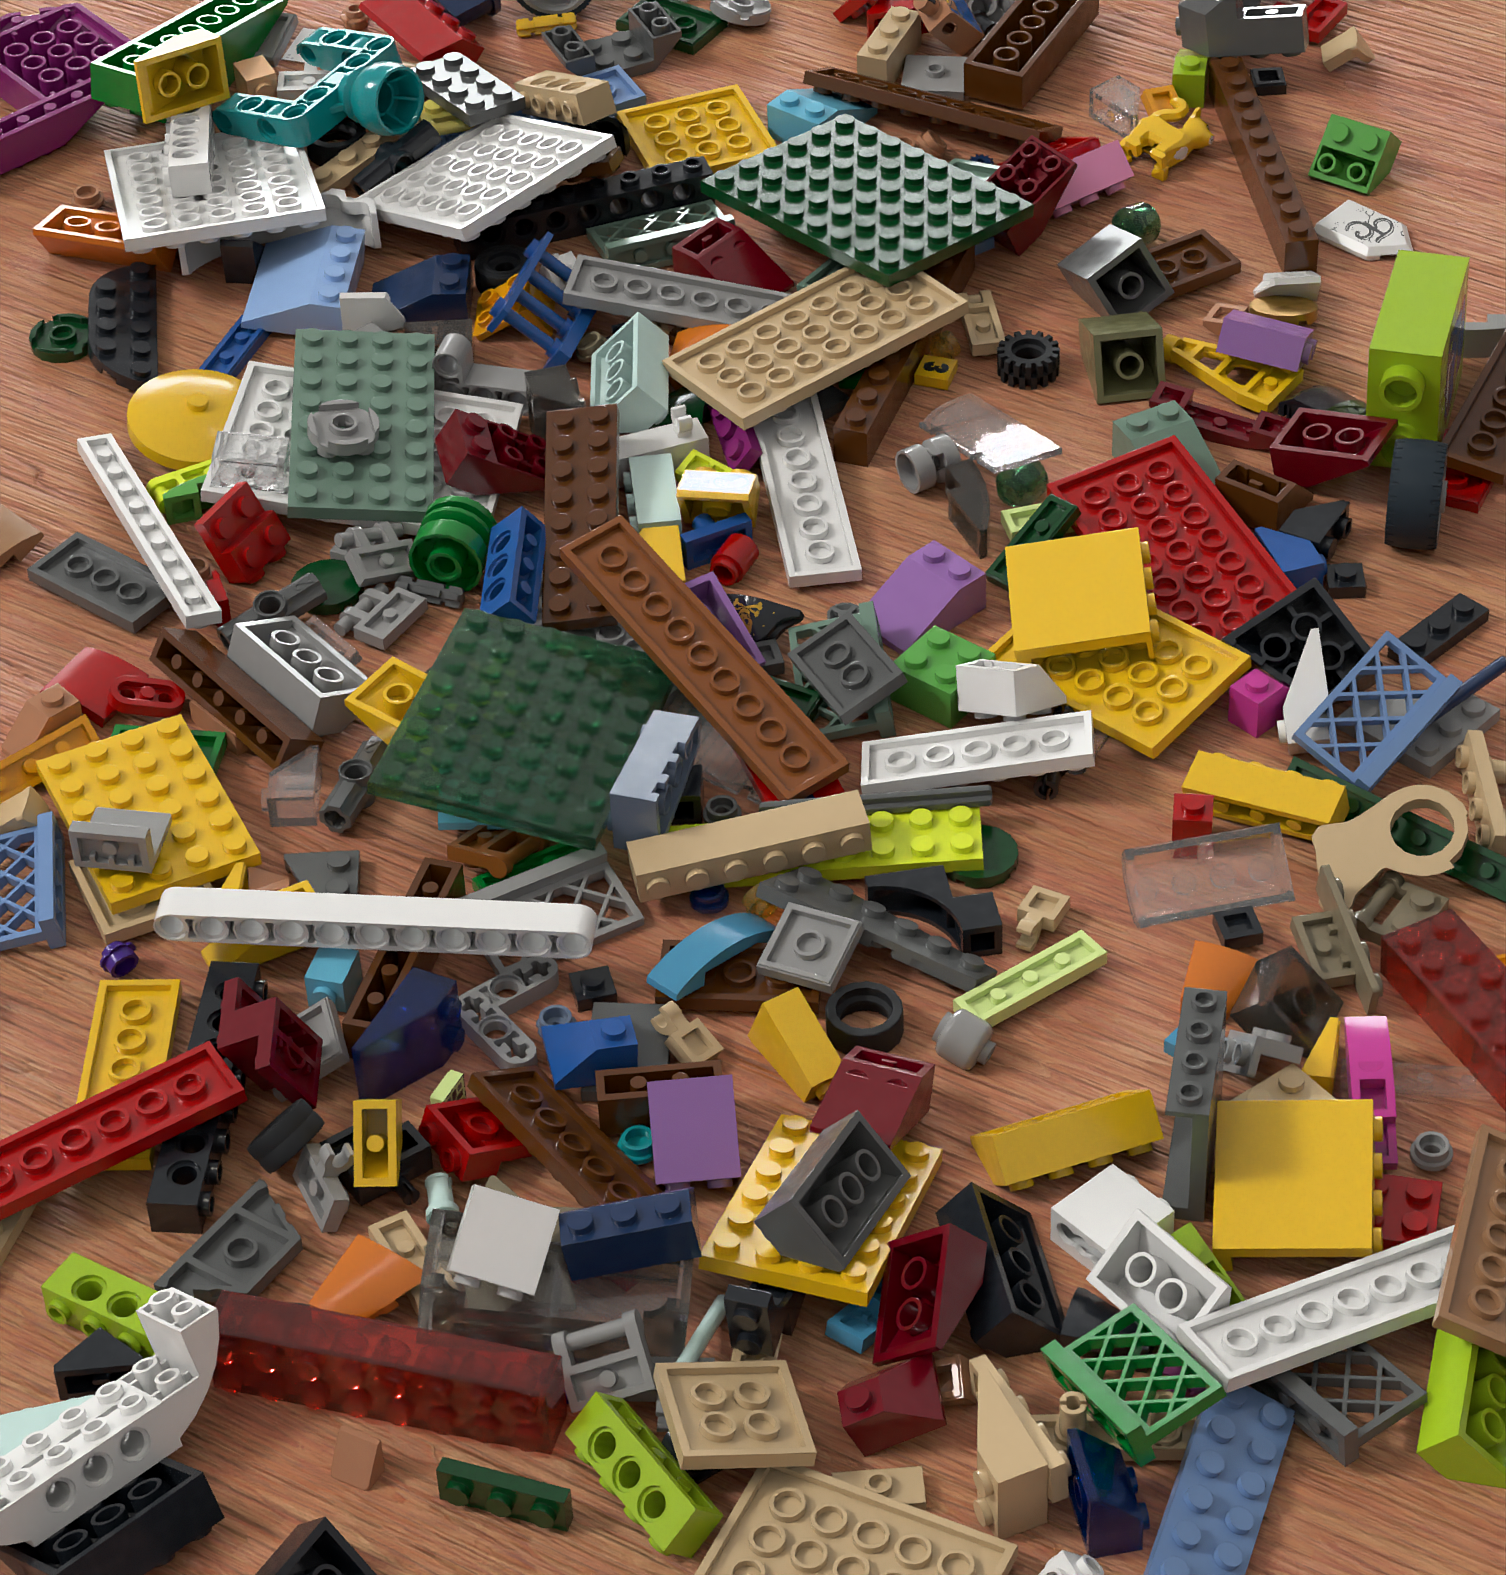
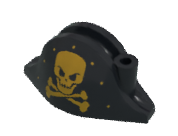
[727,594,805,642]

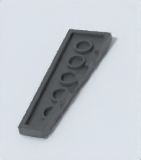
[756,866,997,992]

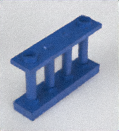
[487,231,597,373]

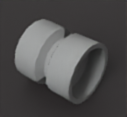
[895,433,962,494]

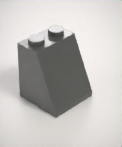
[1057,224,1175,316]

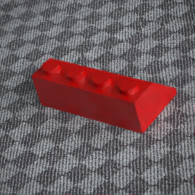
[358,0,485,63]

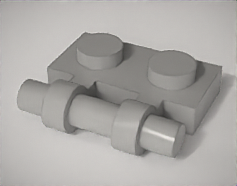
[334,521,416,587]
[333,583,428,651]

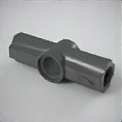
[216,572,327,651]
[319,736,394,833]

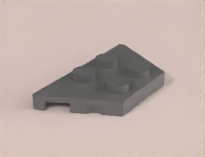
[154,1179,303,1303]

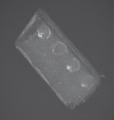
[1122,822,1295,929]

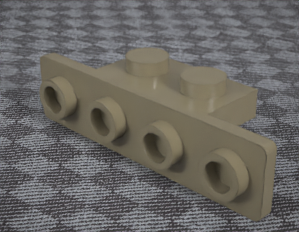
[1290,864,1383,1014]

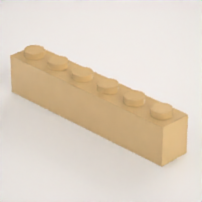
[626,790,872,903]

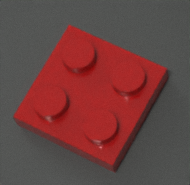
[1374,1174,1443,1250]

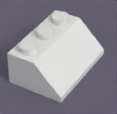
[1086,1208,1232,1359]

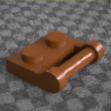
[447,825,550,879]

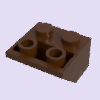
[1215,459,1313,531]

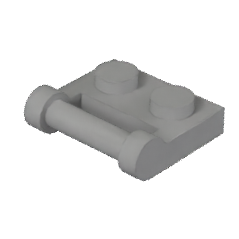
[551,1309,656,1413]

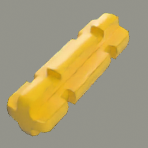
[516,12,577,38]

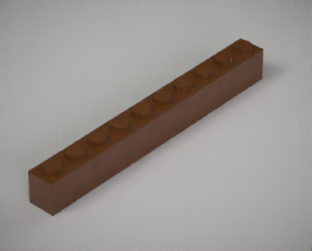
[1208,56,1319,273]
[833,245,975,467]

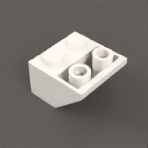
[956,659,1067,722]

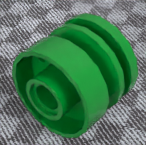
[408,495,497,592]

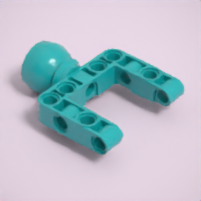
[212,27,424,148]

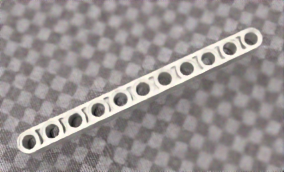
[153,887,598,959]

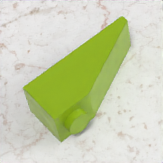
[1172,49,1211,108]

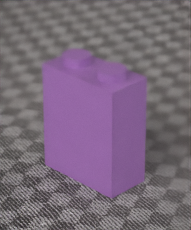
[1216,309,1318,372]
[647,1074,741,1192]

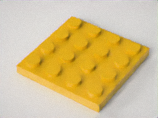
[616,84,777,174]

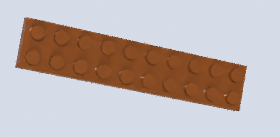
[560,515,850,801]

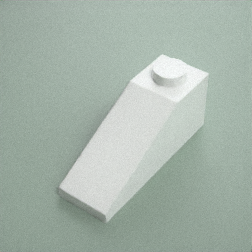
[1277,628,1330,755]

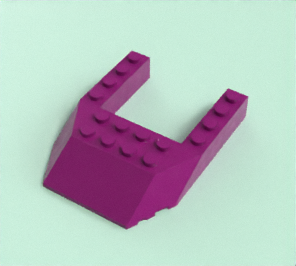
[0,2,131,175]

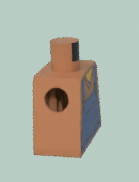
[913,0,985,57]

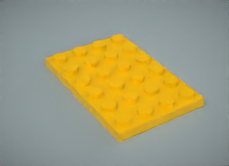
[988,609,1252,759]
[36,714,262,915]
[698,1114,943,1307]

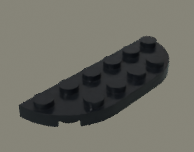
[88,262,158,391]

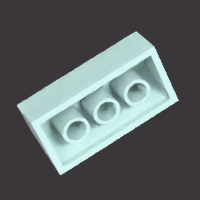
[590,312,669,433]

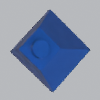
[541,1015,638,1090]

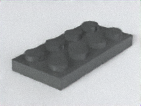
[410,52,526,127]
[27,532,171,634]

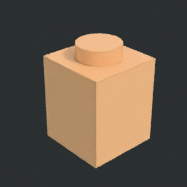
[233,55,278,98]

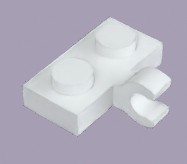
[277,62,331,101]

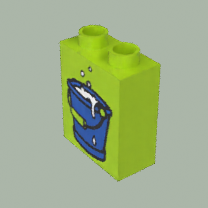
[1366,250,1470,468]

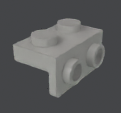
[1223,1027,1304,1078]

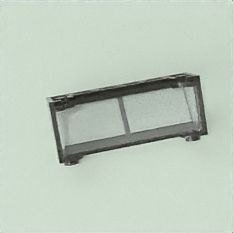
[416,1209,694,1364]

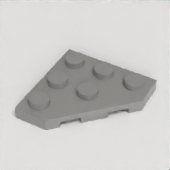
[1337,695,1500,779]

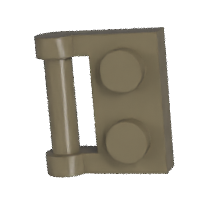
[1354,870,1449,958]

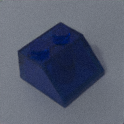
[1067,1428,1150,1558]

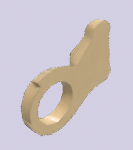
[1312,784,1469,912]

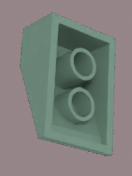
[1112,400,1221,485]

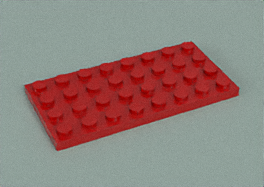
[1046,435,1296,641]

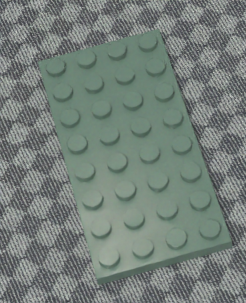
[287,328,435,523]

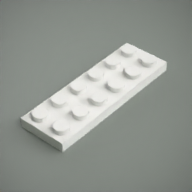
[861,710,1095,794]

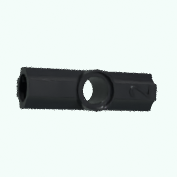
[350,119,442,196]

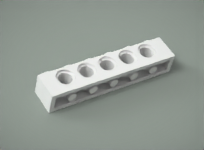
[162,104,215,198]

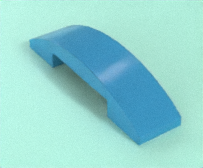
[646,913,776,1001]

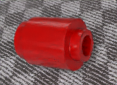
[710,533,759,586]

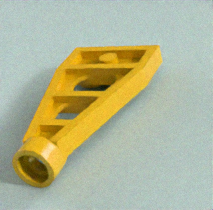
[1163,334,1304,413]

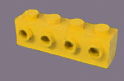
[1181,750,1350,841]

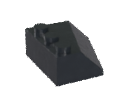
[1222,577,1383,705]

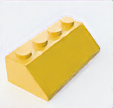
[970,1089,1164,1192]

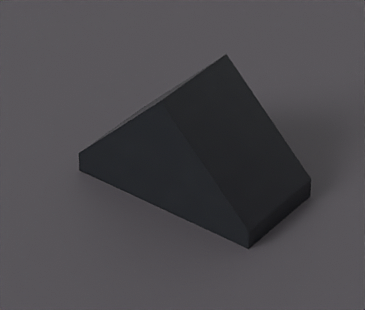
[220,239,265,284]
[54,1327,143,1401]

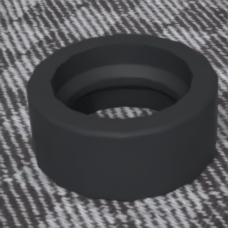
[306,118,366,166]
[825,981,904,1055]

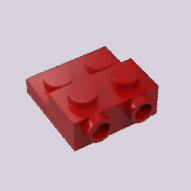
[194,481,291,584]
[418,1097,533,1182]

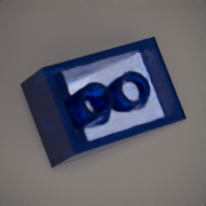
[352,967,465,1099]

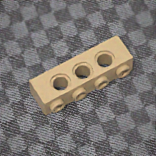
[514,70,617,126]

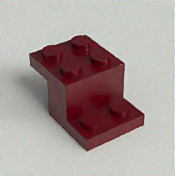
[217,977,323,1109]

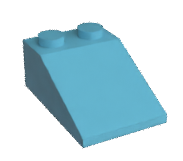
[767,88,878,143]

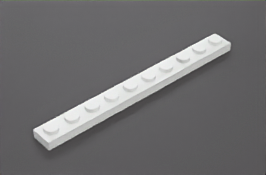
[77,433,222,629]

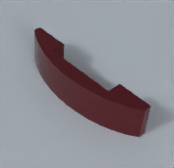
[1149,381,1290,449]

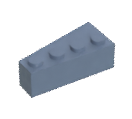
[607,710,701,850]

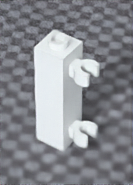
[619,405,710,488]

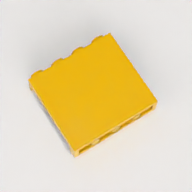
[1005,527,1161,664]
[1212,1099,1383,1271]

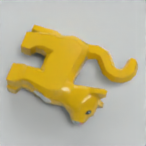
[1120,97,1214,182]

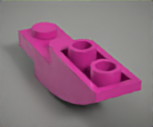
[1344,1016,1398,1170]

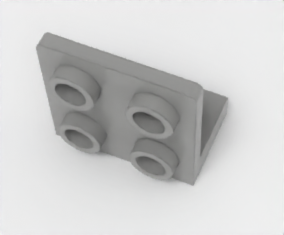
[68,807,172,873]

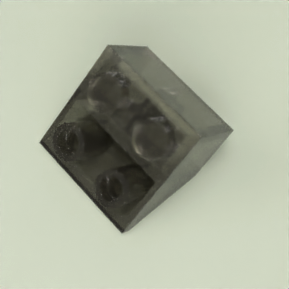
[524,364,586,441]

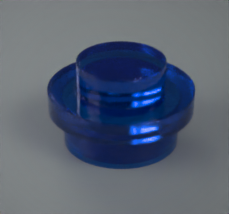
[689,884,729,914]

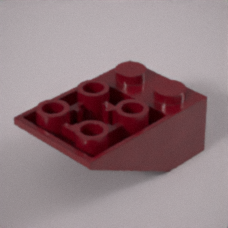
[986,135,1077,256]
[672,217,794,292]
[435,409,546,495]
[809,1046,935,1150]

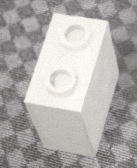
[1050,1164,1175,1271]
[446,1184,560,1302]

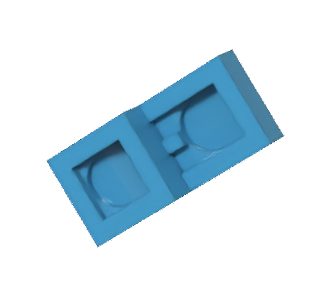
[825,1277,883,1354]

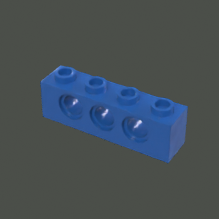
[478,506,546,644]

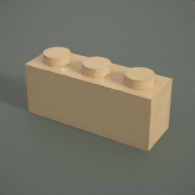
[857,6,921,83]

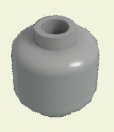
[932,1009,997,1071]

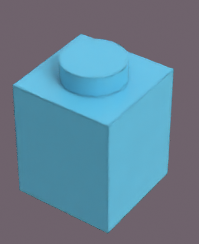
[304,947,363,1013]

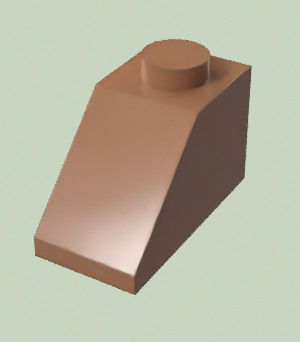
[1,683,82,757]

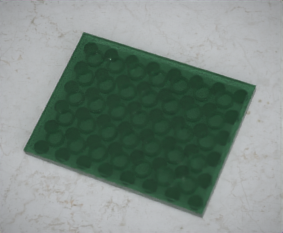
[367,608,674,852]

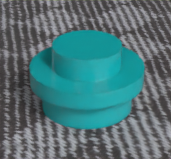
[617,1125,653,1165]

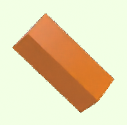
[33,205,178,272]

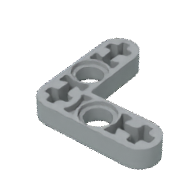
[454,957,559,1069]

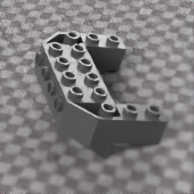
[1175,0,1309,59]

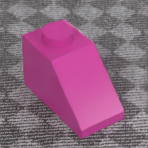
[1228,668,1290,739]

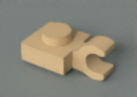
[1016,885,1070,952]
[651,1001,724,1063]

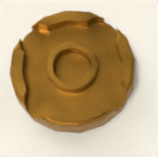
[1249,295,1318,325]

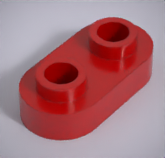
[108,675,185,718]

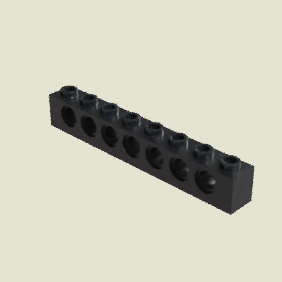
[453,156,715,260]
[146,961,268,1234]

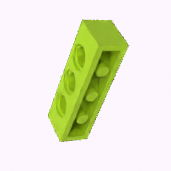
[41,1252,158,1359]
[565,1391,723,1558]

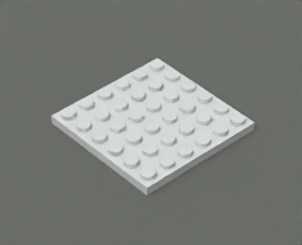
[356,114,617,242]

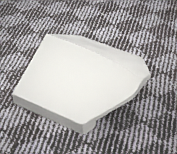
[1253,271,1321,301]
[339,292,407,332]

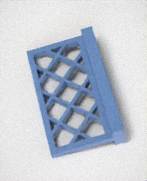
[1291,630,1463,792]
[0,811,66,951]

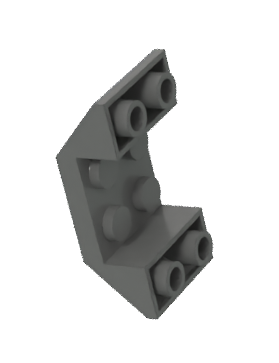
[541,1,682,78]

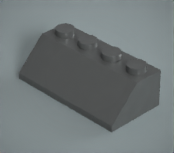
[754,1110,911,1272]

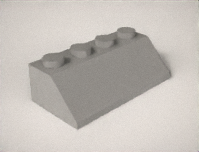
[227,615,368,737]

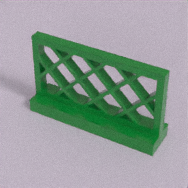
[1040,1303,1227,1467]

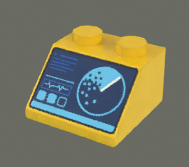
[676,467,760,528]

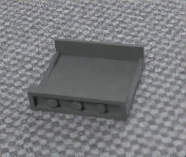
[1163,987,1227,1222]

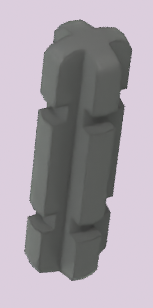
[394,575,465,609]

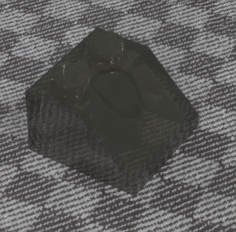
[1229,945,1344,1058]

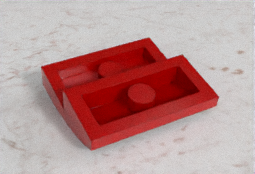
[40,647,149,728]

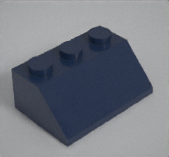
[559,1187,702,1281]

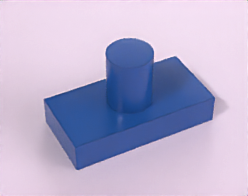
[680,512,753,570]

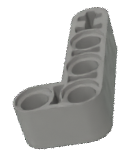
[432,333,574,419]

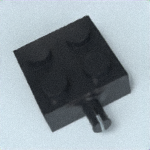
[320,1121,433,1206]

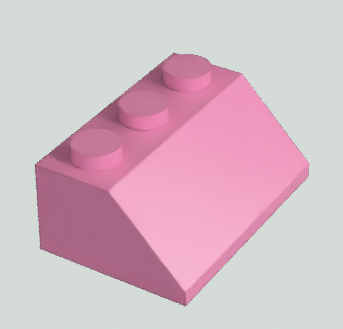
[1053,140,1134,219]

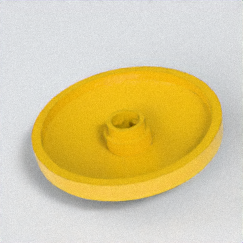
[127,369,242,470]

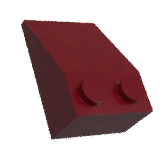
[1269,407,1399,487]
[872,1223,987,1367]

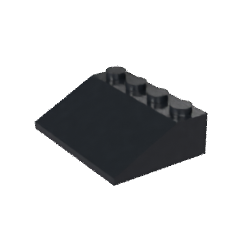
[0,1457,225,1575]

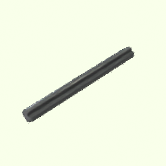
[759,785,993,815]

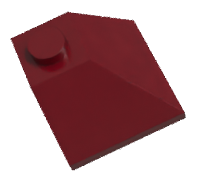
[837,1353,947,1457]

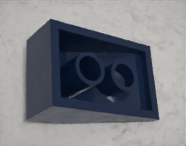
[372,253,474,328]

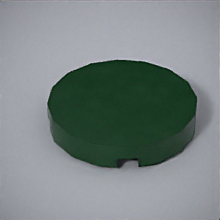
[29,313,88,363]
[291,559,364,616]
[946,825,1018,888]

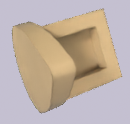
[1321,26,1375,72]
[0,786,51,834]

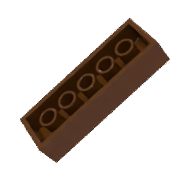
[964,0,1099,109]

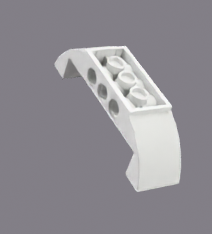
[0,1287,219,1547]

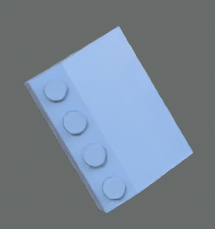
[241,225,365,335]

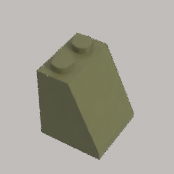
[1078,312,1166,404]

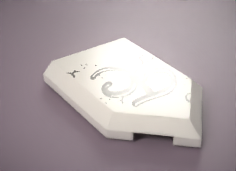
[1314,199,1413,261]

